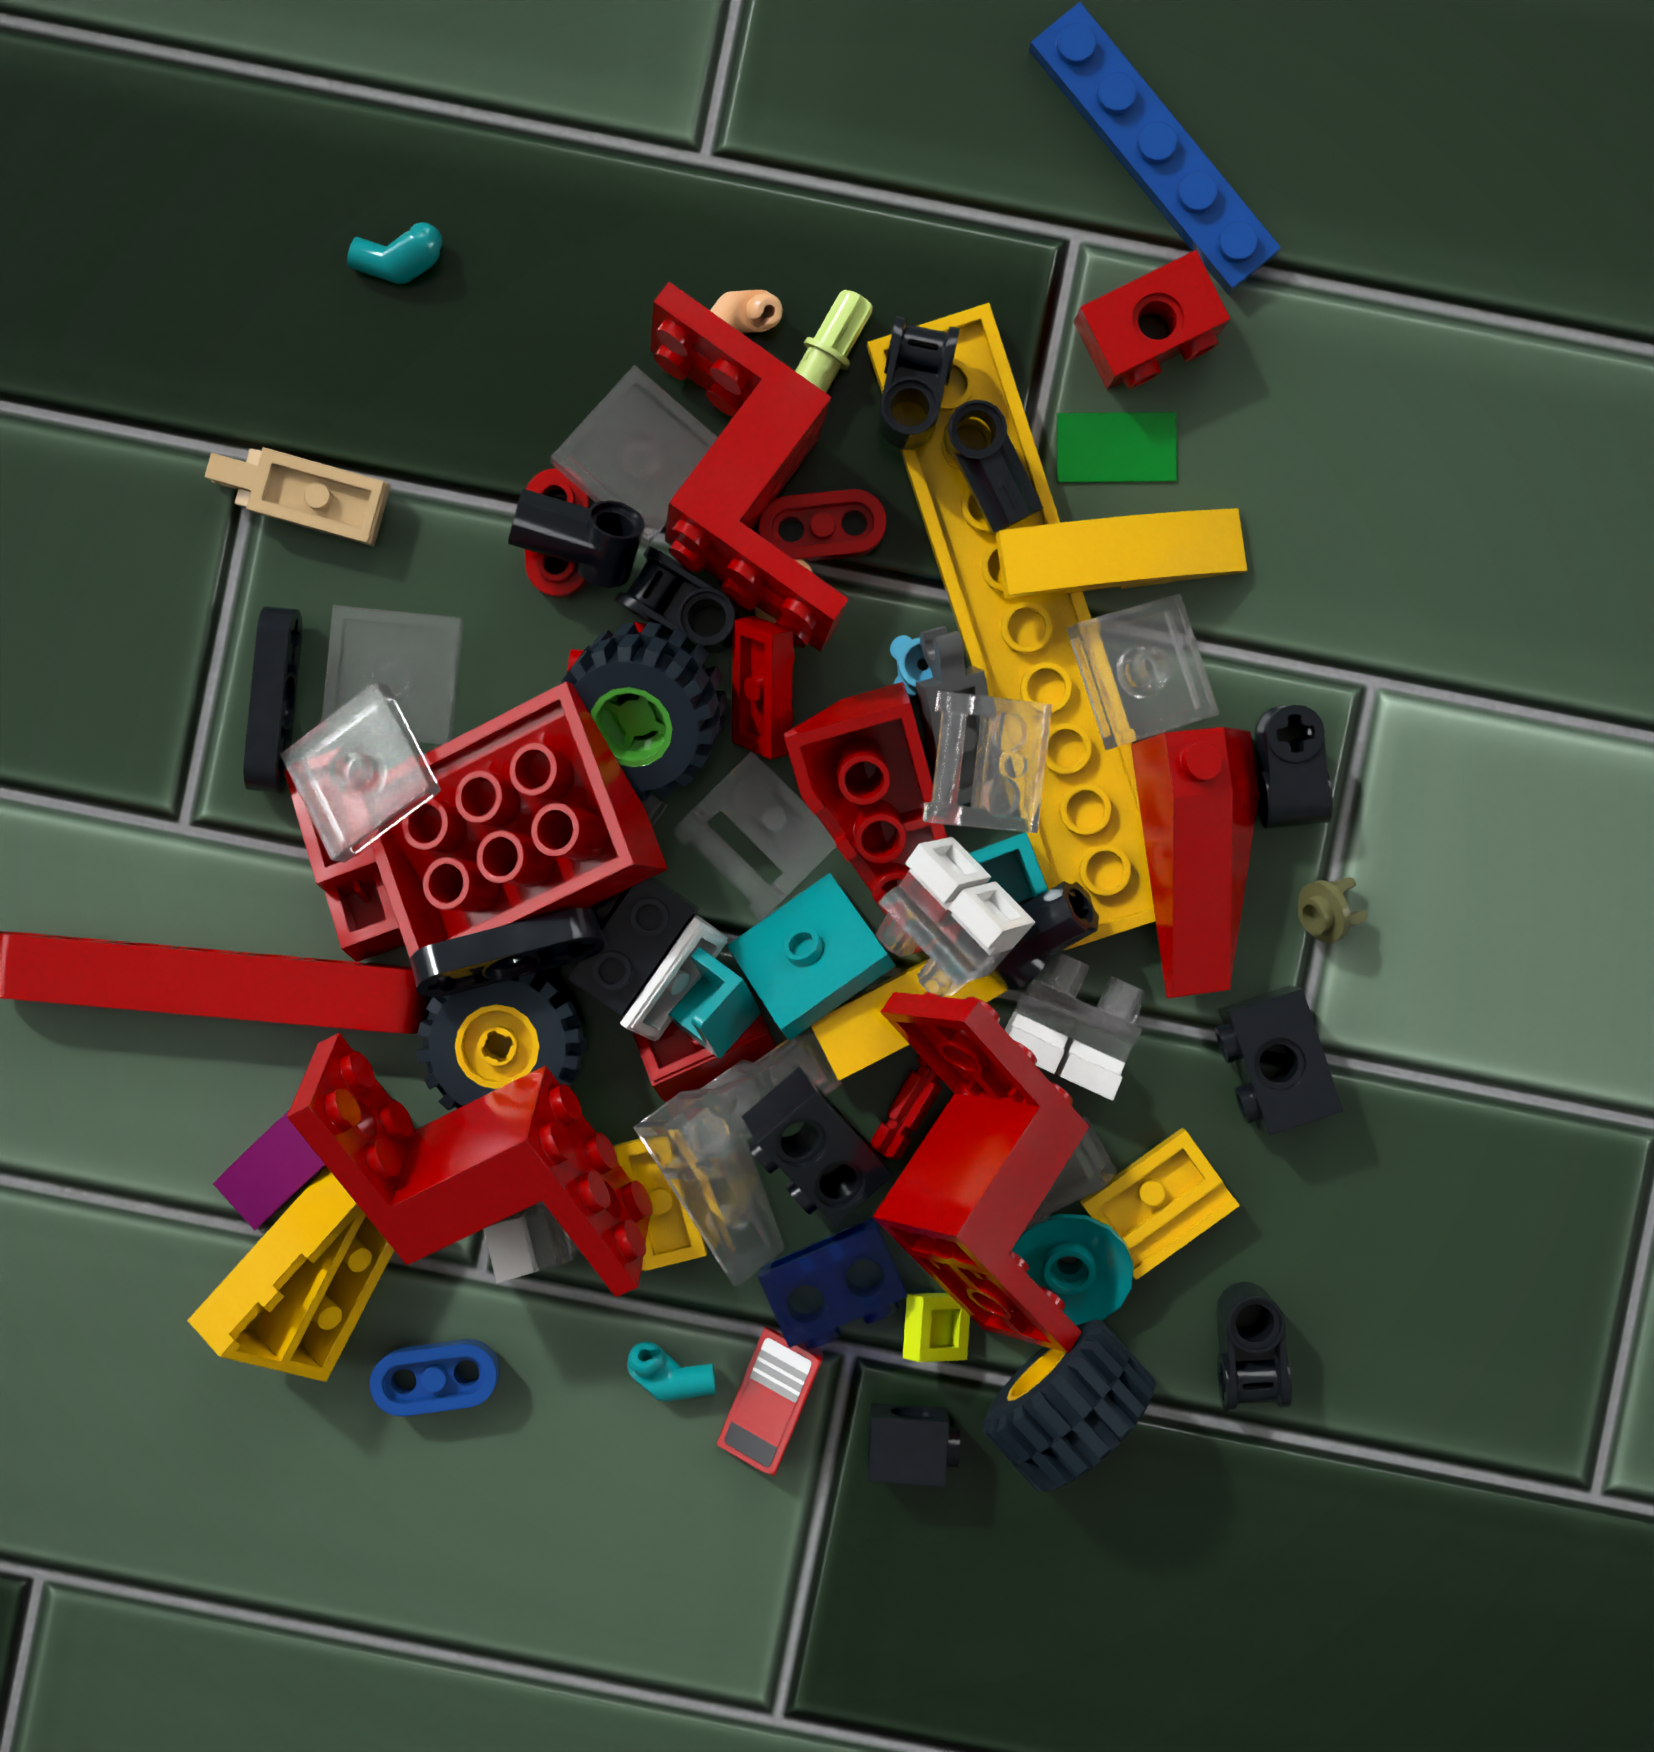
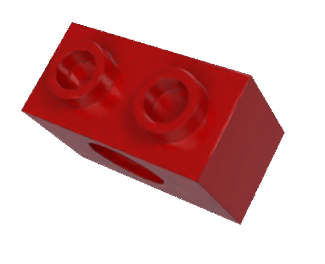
[1073,250,1230,390]

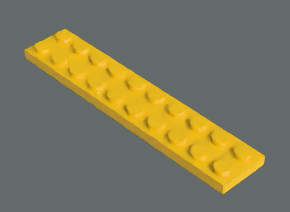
[867,303,1156,951]

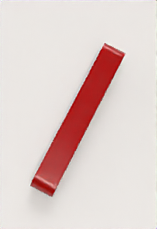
[0,931,429,1034]

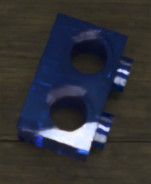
[758,1217,908,1349]

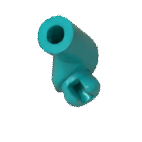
[347,222,443,284]
[627,1341,717,1402]

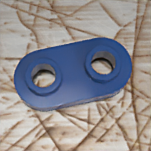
[369,1339,500,1416]

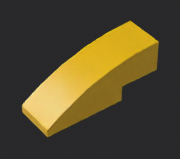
[811,941,1008,1081]

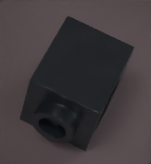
[867,1403,960,1487]

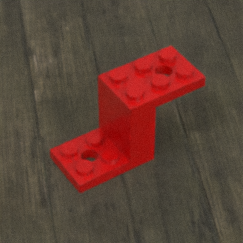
[650,282,849,652]
[873,992,1090,1354]
[287,1033,653,1297]

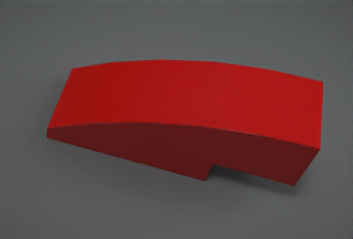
[284,748,405,962]

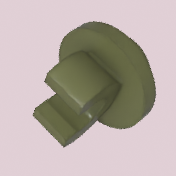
[1298,877,1368,943]

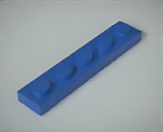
[1029,2,1281,294]

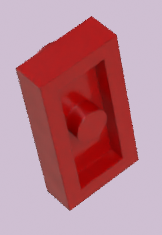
[732,616,795,759]

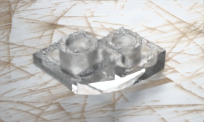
[692,1029,842,1149]

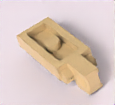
[204,447,391,547]

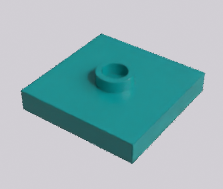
[727,873,896,1041]

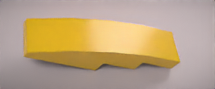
[995,508,1248,599]

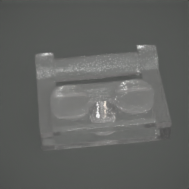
[923,691,1052,833]
[672,751,836,922]

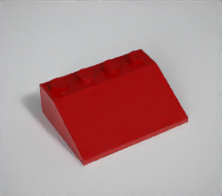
[352,681,668,958]

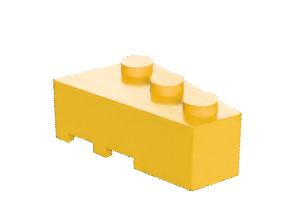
[187,1167,394,1382]

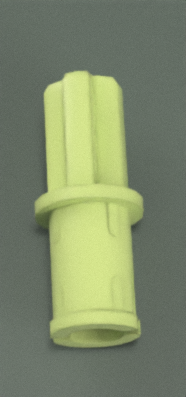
[795,290,873,393]

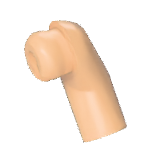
[710,290,783,333]

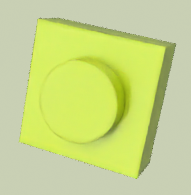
[903,1293,970,1362]

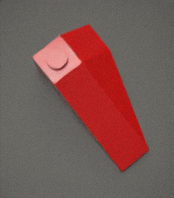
[783,682,967,954]
[1131,727,1260,998]

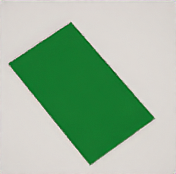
[1057,412,1177,482]

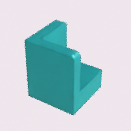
[969,832,1048,902]
[668,947,762,1059]

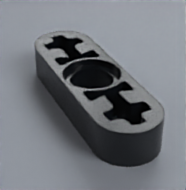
[243,606,302,793]
[410,908,605,997]

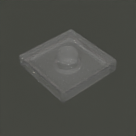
[550,365,718,546]
[1066,593,1219,750]
[320,605,464,745]
[280,681,442,863]

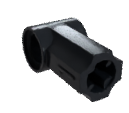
[943,400,1043,534]
[508,489,645,588]
[964,881,1099,990]

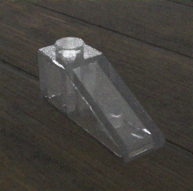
[633,1089,785,1286]

